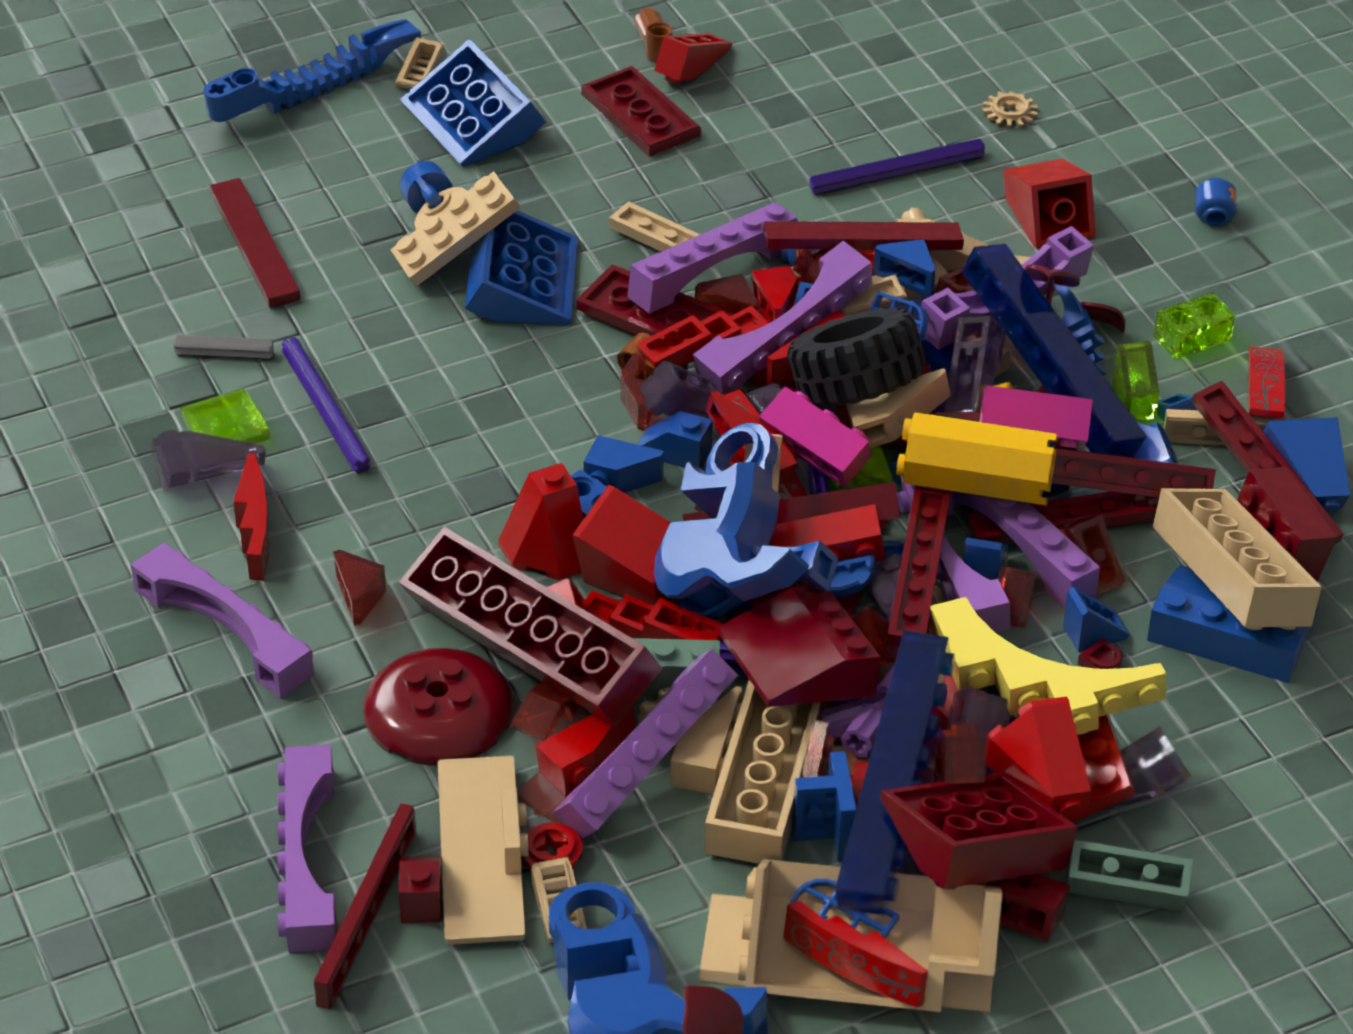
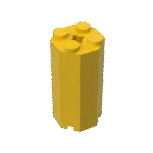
[896,412,1058,506]

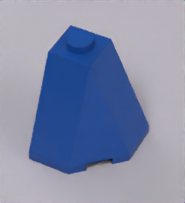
[1263,417,1350,513]

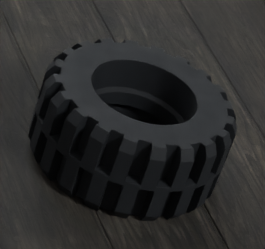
[787,307,926,408]

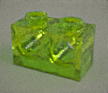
[1153,292,1235,360]

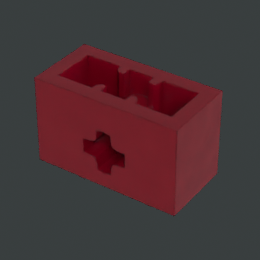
[985,874,1070,942]

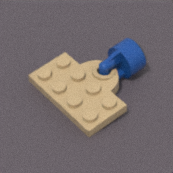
[390,161,521,287]

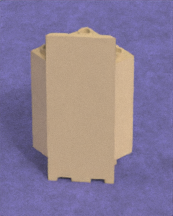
[699,859,1002,1012]

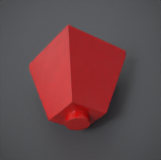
[498,463,583,580]
[984,696,1091,821]

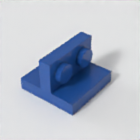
[793,751,856,863]

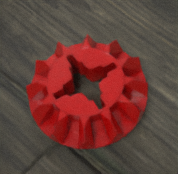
[521,822,583,870]

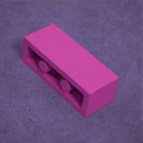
[980,386,1093,450]
[759,387,871,488]

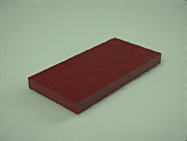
[581,66,701,157]

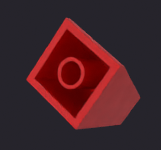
[1003,158,1096,248]
[572,485,671,606]

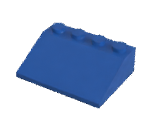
[400,39,547,167]
[465,210,578,325]
[1147,565,1319,683]

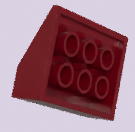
[718,584,880,707]
[880,773,1078,890]

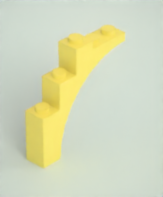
[930,597,1166,734]

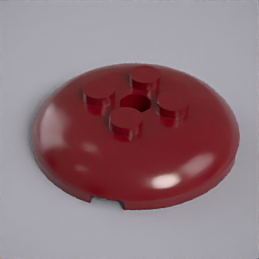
[363,648,514,765]

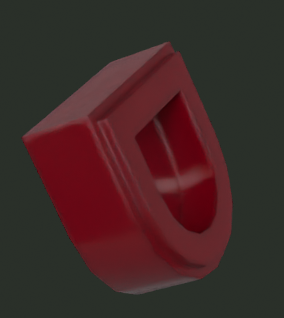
[1078,638,1123,669]

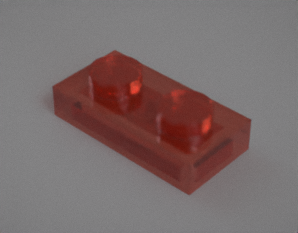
[801,720,836,778]

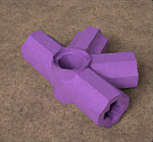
[821,665,920,757]

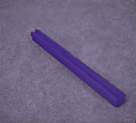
[809,138,985,194]
[281,337,371,473]

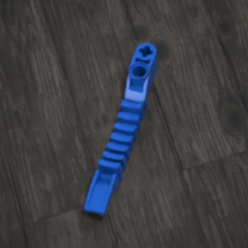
[203,19,422,122]
[1055,284,1179,464]

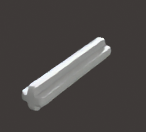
[174,335,274,359]

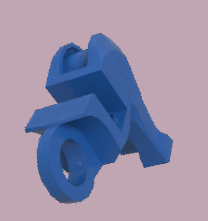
[654,423,838,619]
[549,883,768,1034]

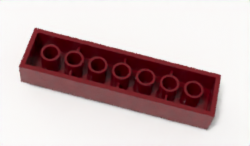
[398,527,663,727]

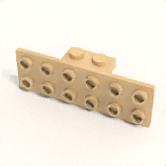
[438,756,529,945]

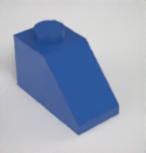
[638,411,713,469]
[583,435,664,493]

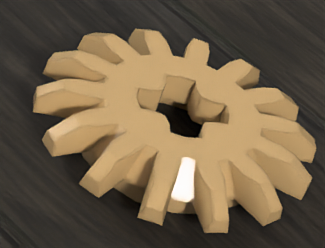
[983,91,1038,127]

